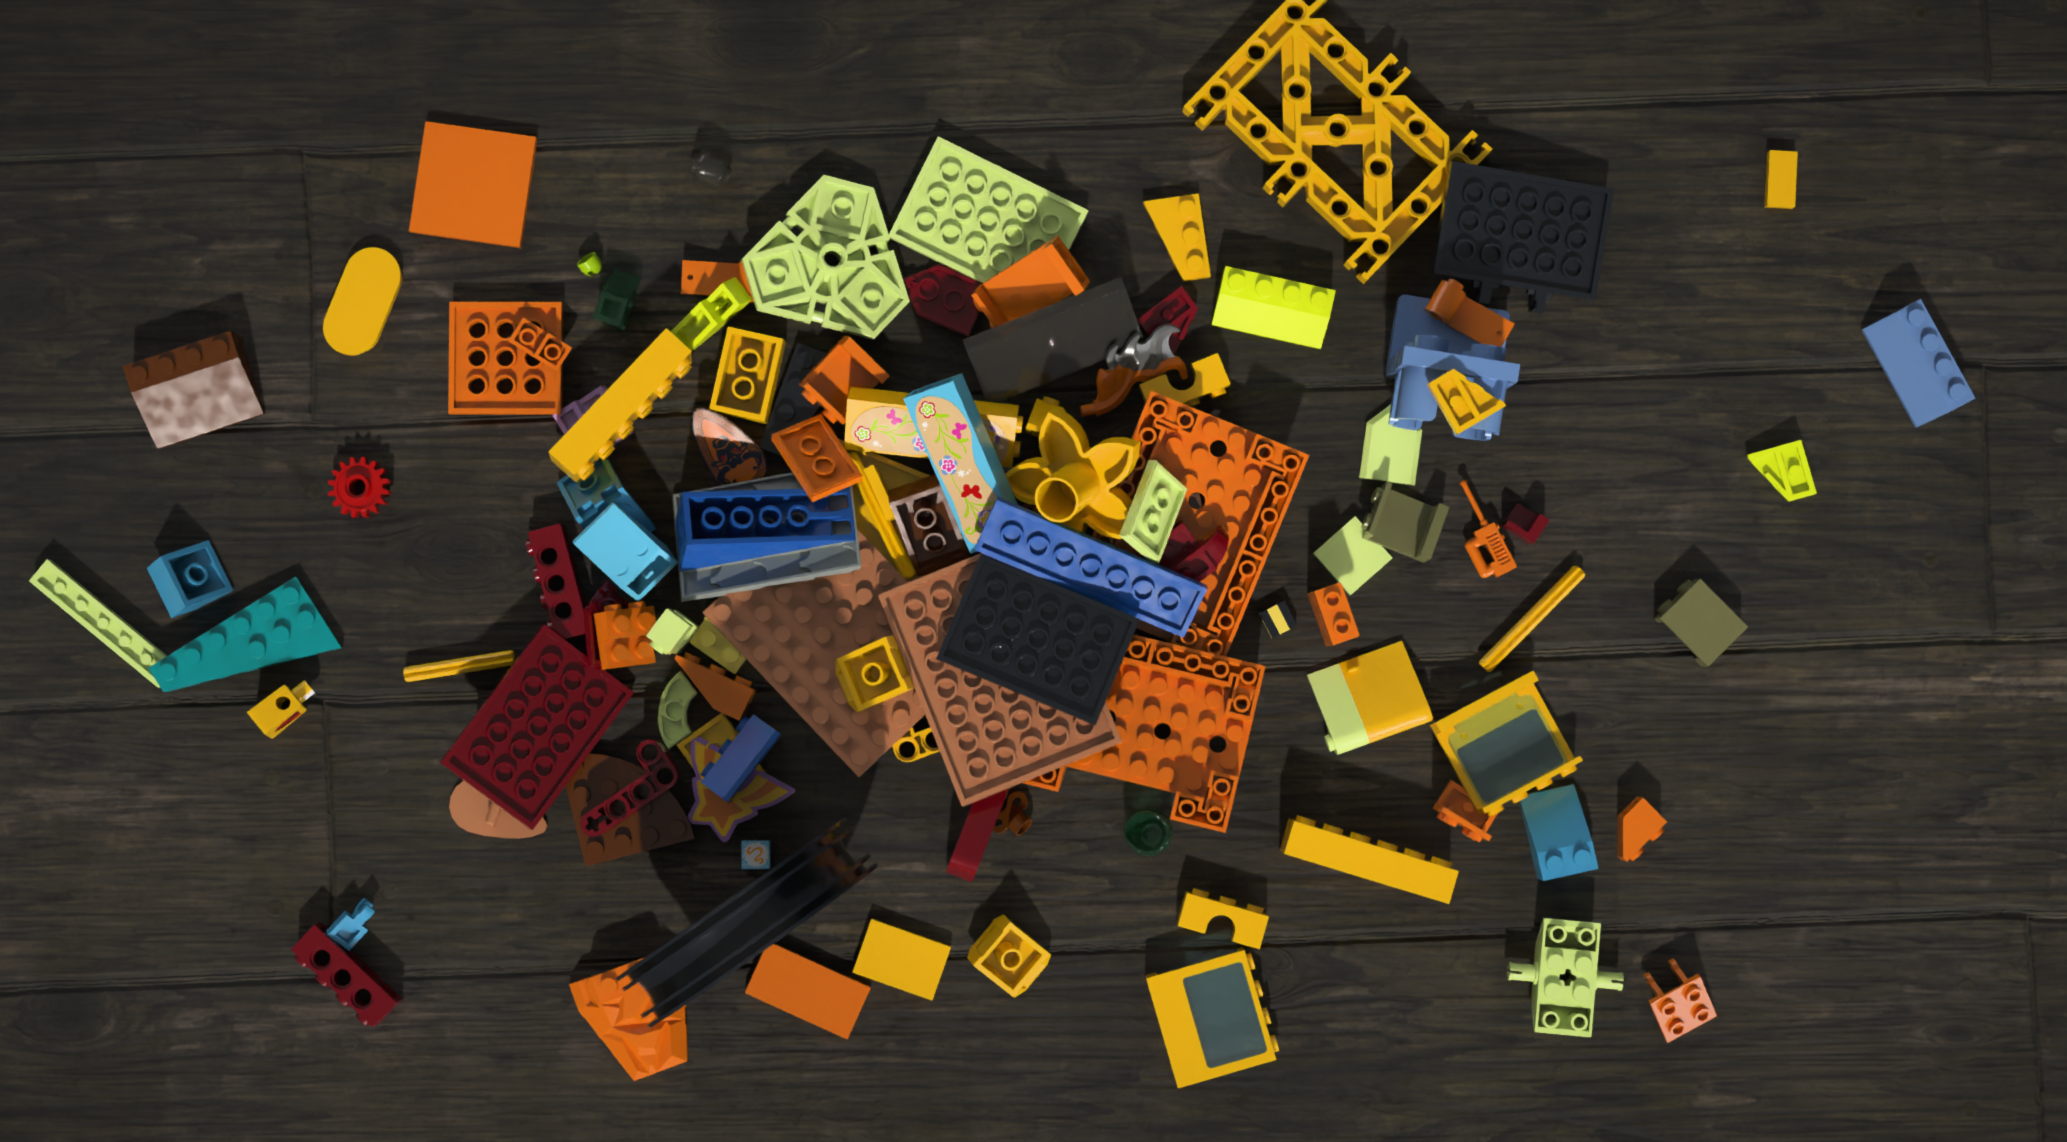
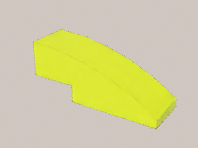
[671,277,752,351]

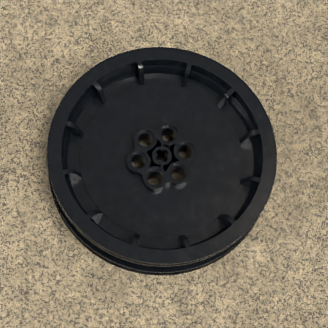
[615,818,879,1028]

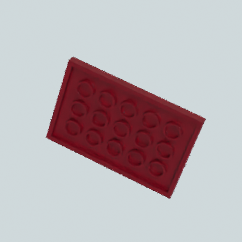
[439,624,634,830]

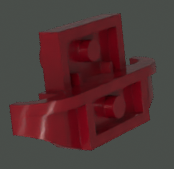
[1136,520,1229,582]

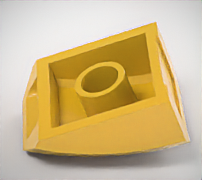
[835,635,915,712]
[967,914,1051,998]

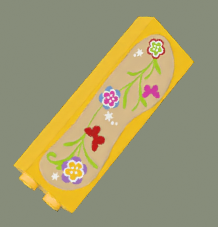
[844,387,1023,468]

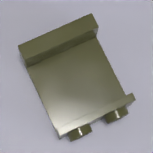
[1361,482,1449,563]
[1654,579,1748,667]

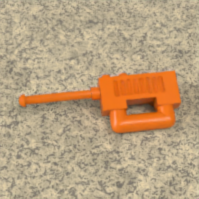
[1460,479,1517,578]

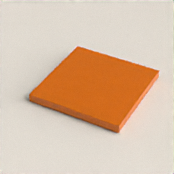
[409,121,538,248]

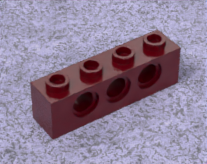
[526,523,586,640]
[291,922,403,1027]

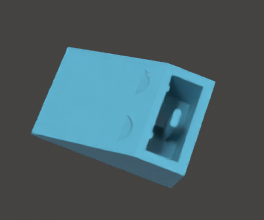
[572,502,678,602]

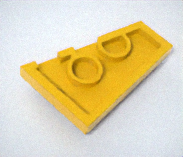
[1143,193,1211,282]

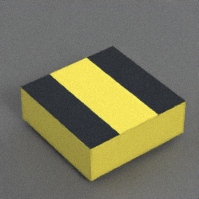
[1259,601,1297,638]

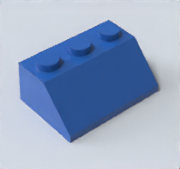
[700,714,781,803]

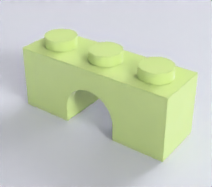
[646,608,699,655]

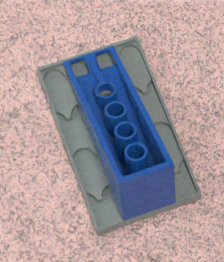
[672,472,861,602]

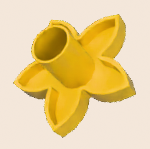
[1005,407,1141,539]

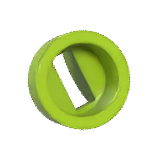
[577,252,602,277]

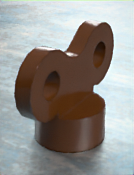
[993,791,1033,836]

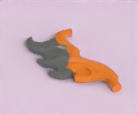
[1080,324,1188,417]

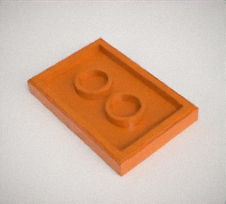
[771,414,863,502]

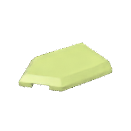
[1359,404,1422,486]

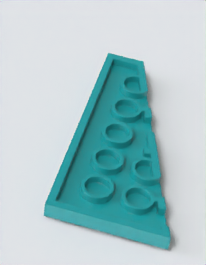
[148,577,343,692]

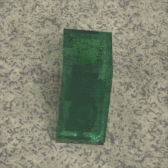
[593,269,642,331]

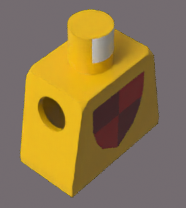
[247,680,315,739]

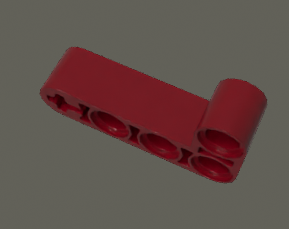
[581,739,681,837]
[946,788,1009,882]

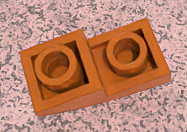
[508,318,572,371]

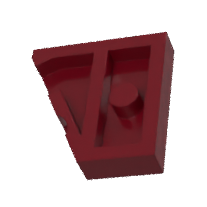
[1136,286,1198,355]

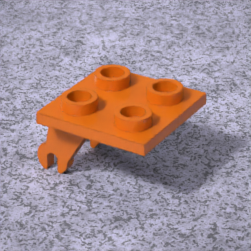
[1643,958,1717,1043]

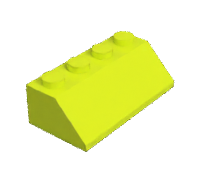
[1211,266,1336,349]

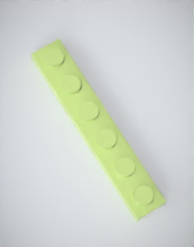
[29,559,167,688]

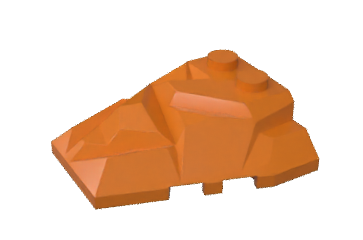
[569,955,688,1081]

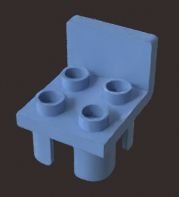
[1385,295,1520,441]

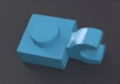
[326,898,375,951]

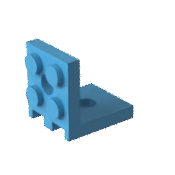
[556,457,656,532]

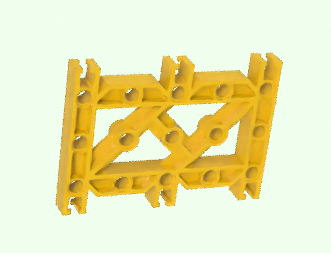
[1182,0,1492,284]

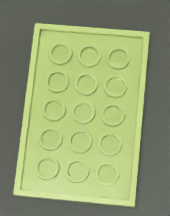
[888,136,1088,283]

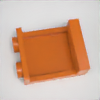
[799,335,890,425]
[1307,583,1359,646]

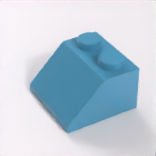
[147,540,233,618]

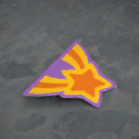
[687,734,795,842]

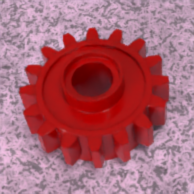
[327,457,392,518]

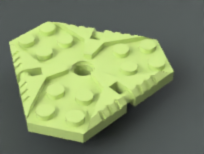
[741,175,910,340]

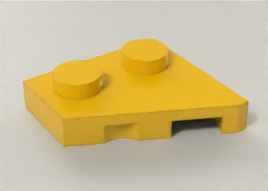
[1426,369,1506,435]

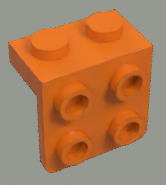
[1433,780,1498,843]

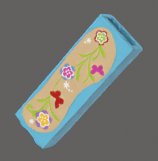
[903,373,1018,554]

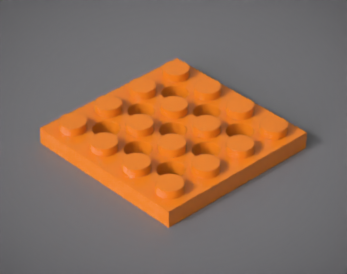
[448,302,563,415]

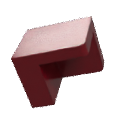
[1502,504,1549,545]

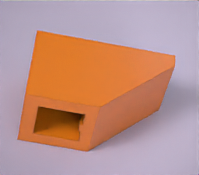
[1617,797,1667,862]

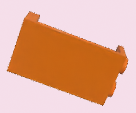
[971,235,1090,340]

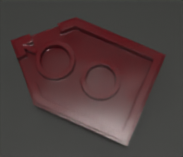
[903,264,982,337]
[583,581,629,667]

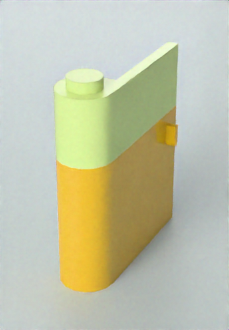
[1307,641,1433,755]

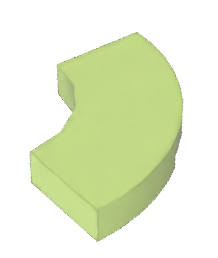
[658,671,698,749]

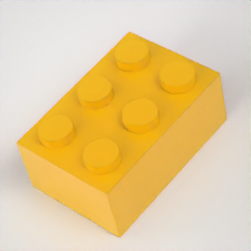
[709,327,786,424]

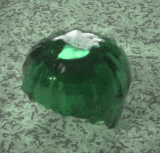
[1123,808,1173,857]

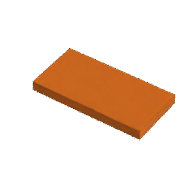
[745,943,871,1040]

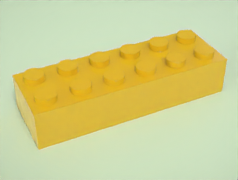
[548,328,692,483]
[1279,815,1459,904]

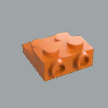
[594,601,656,670]

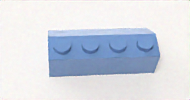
[1862,299,1975,428]

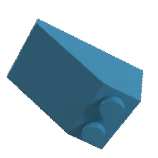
[1519,784,1599,881]

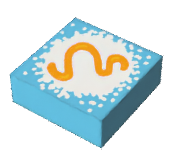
[741,840,771,869]

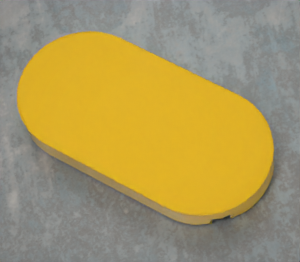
[323,247,403,356]

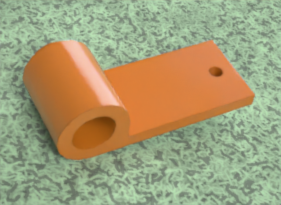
[681,260,754,303]
[1424,278,1515,347]

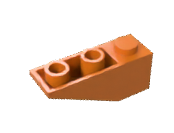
[675,652,756,721]

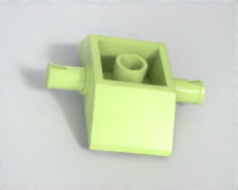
[1507,918,1624,1037]

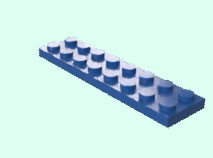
[974,496,1208,638]

